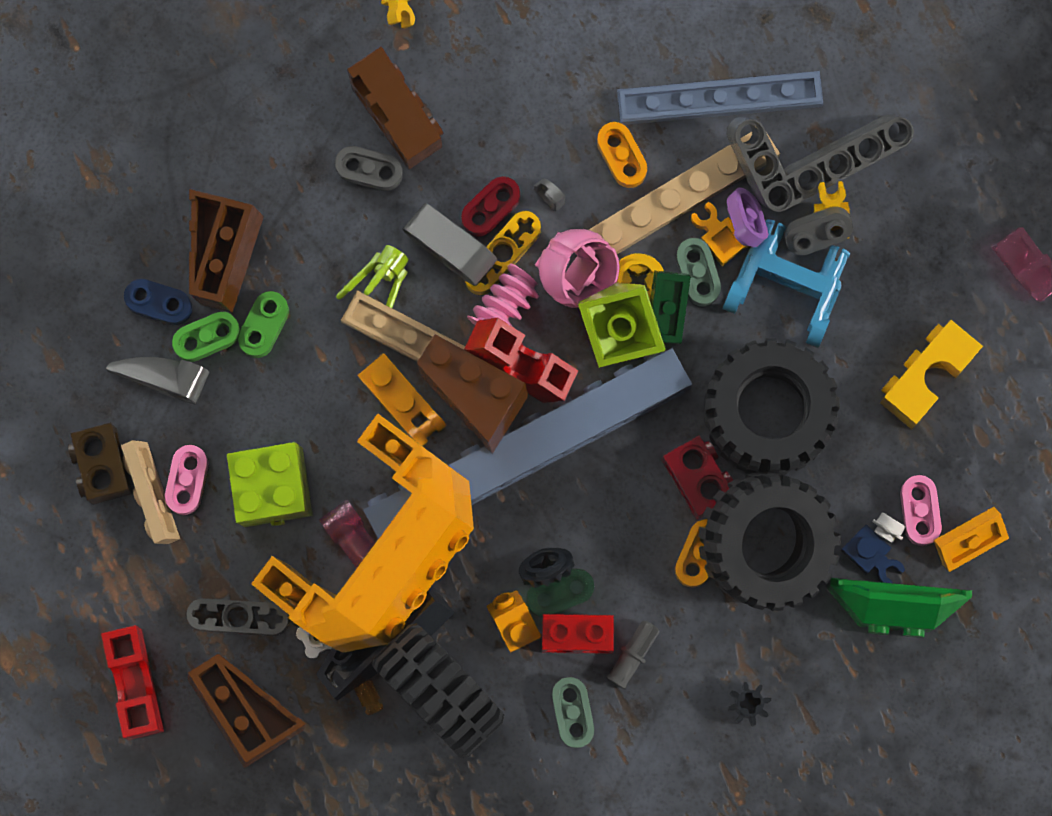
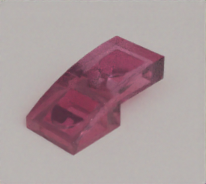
[992,227,1052,302]

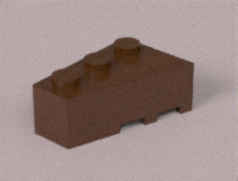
[189,189,264,313]
[417,334,528,454]
[188,654,306,768]

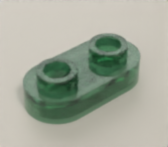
[527,568,594,618]

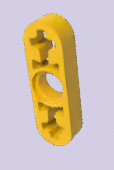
[465,211,541,295]

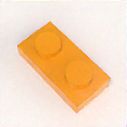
[934,507,1009,572]

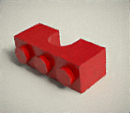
[464,317,578,403]
[101,625,164,740]

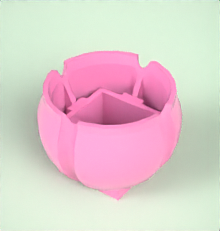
[535,229,619,308]

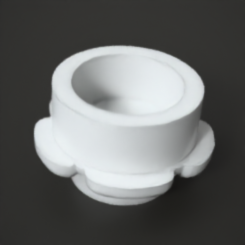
[873,512,906,543]

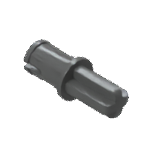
[606,621,659,689]

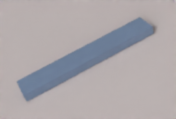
[617,71,823,125]

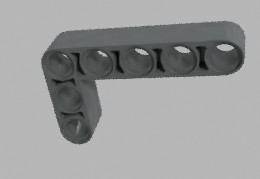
[726,115,914,212]

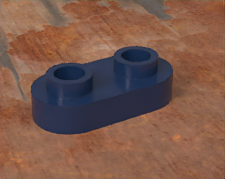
[124,279,192,325]

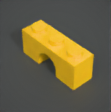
[880,320,983,430]

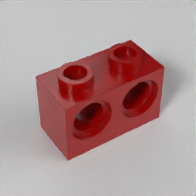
[542,614,614,654]

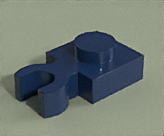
[841,524,905,583]

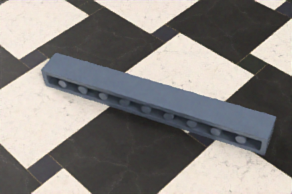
[363,348,692,539]

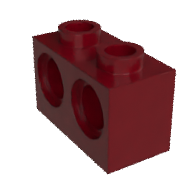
[662,435,733,520]

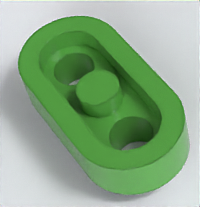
[238,291,289,358]
[172,312,240,362]

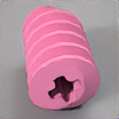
[467,263,539,326]

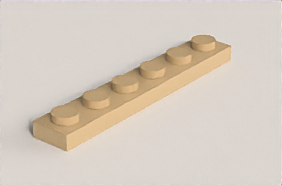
[589,132,780,254]

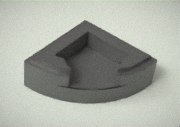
[533,178,565,211]

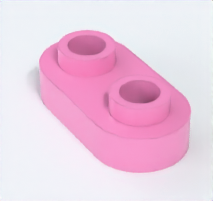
[165,445,209,515]
[900,475,942,546]

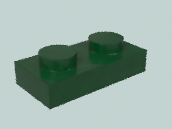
[650,270,691,344]

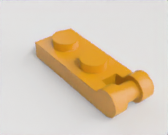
[358,353,447,446]

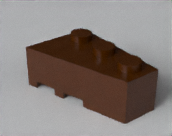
[347,46,444,169]

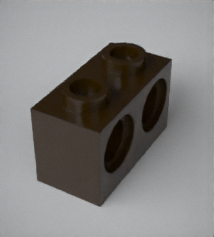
[68,422,133,505]

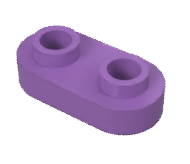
[726,188,768,247]

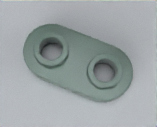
[676,238,721,307]
[552,677,594,748]

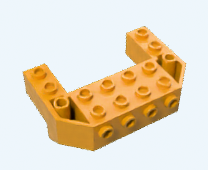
[251,413,474,652]

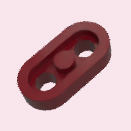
[461,176,520,236]

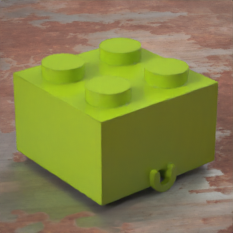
[227,442,313,527]

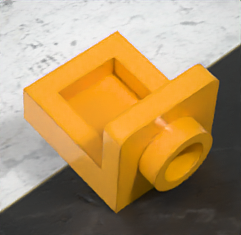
[486,591,542,653]

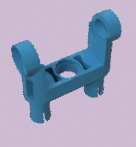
[722,219,850,348]

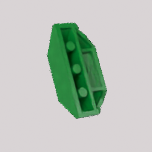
[827,578,972,638]

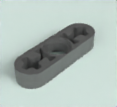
[187,598,290,636]

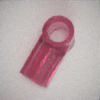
[318,499,376,569]

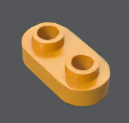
[597,122,647,188]
[675,519,709,588]

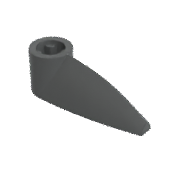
[106,357,209,404]

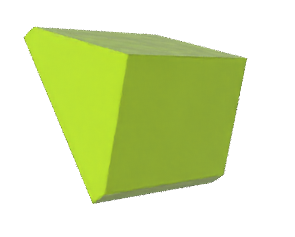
[578,282,665,368]

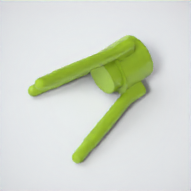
[336,245,409,308]

